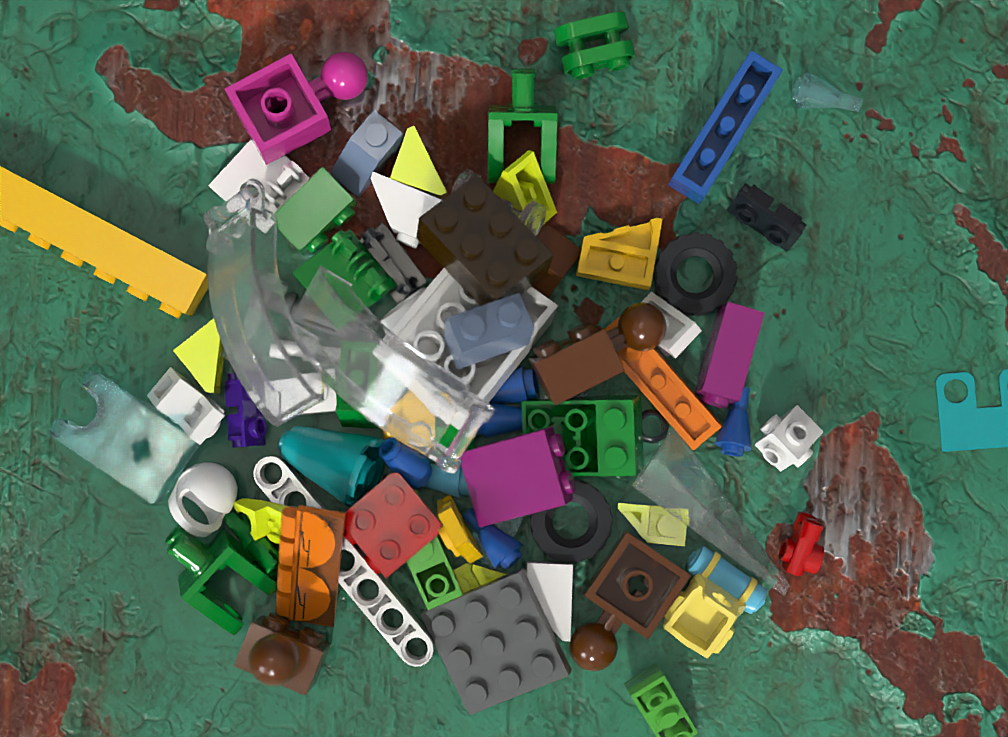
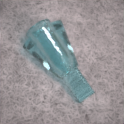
[792,72,862,112]

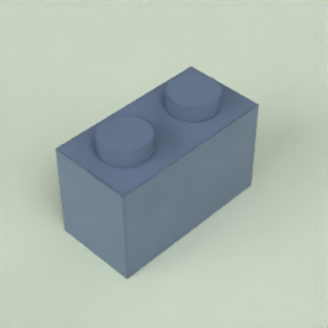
[443,293,534,369]

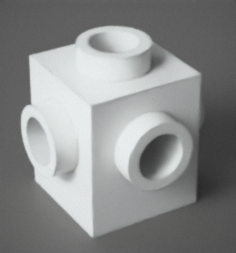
[754,405,823,472]

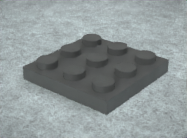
[420,568,572,715]

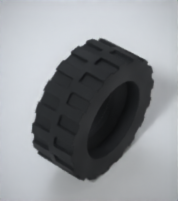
[653,232,738,317]
[529,480,613,563]

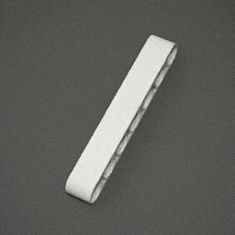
[253,456,435,667]

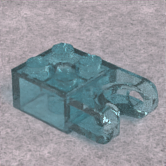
[48,370,199,503]

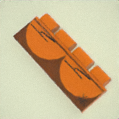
[275,505,345,627]

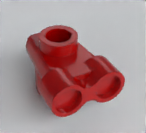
[779,512,824,576]

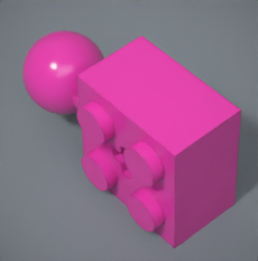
[225,52,368,165]

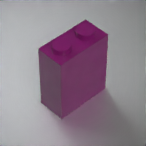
[694,302,765,408]
[458,426,576,527]

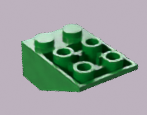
[521,395,644,476]

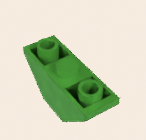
[406,490,463,610]
[624,663,698,737]

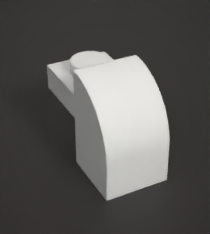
[147,367,225,445]

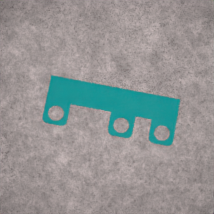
[936,369,1008,452]

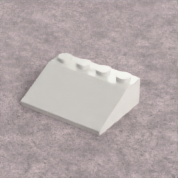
[374,268,558,433]

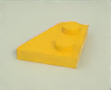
[576,218,663,290]
[437,495,483,564]

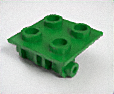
[292,229,397,330]

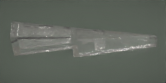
[631,427,790,596]

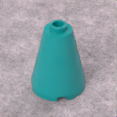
[278,425,385,508]

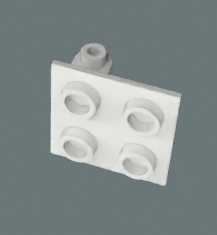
[208,140,310,235]

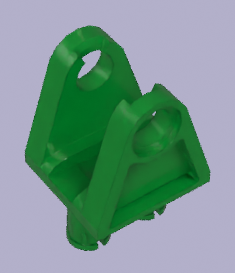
[488,68,557,184]
[165,525,278,635]

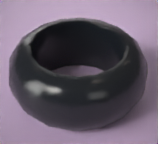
[642,409,669,444]

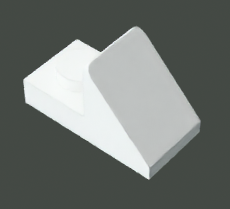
[642,291,701,358]

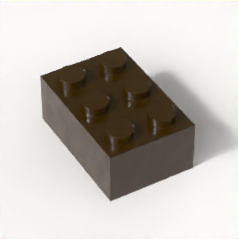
[416,175,554,306]

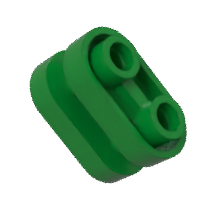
[554,12,636,80]

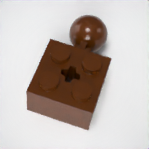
[528,302,667,405]
[569,530,691,671]
[234,612,332,695]

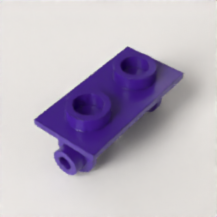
[224,371,267,448]

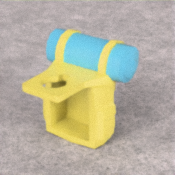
[663,545,767,659]

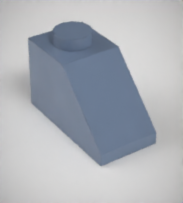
[330,110,404,198]

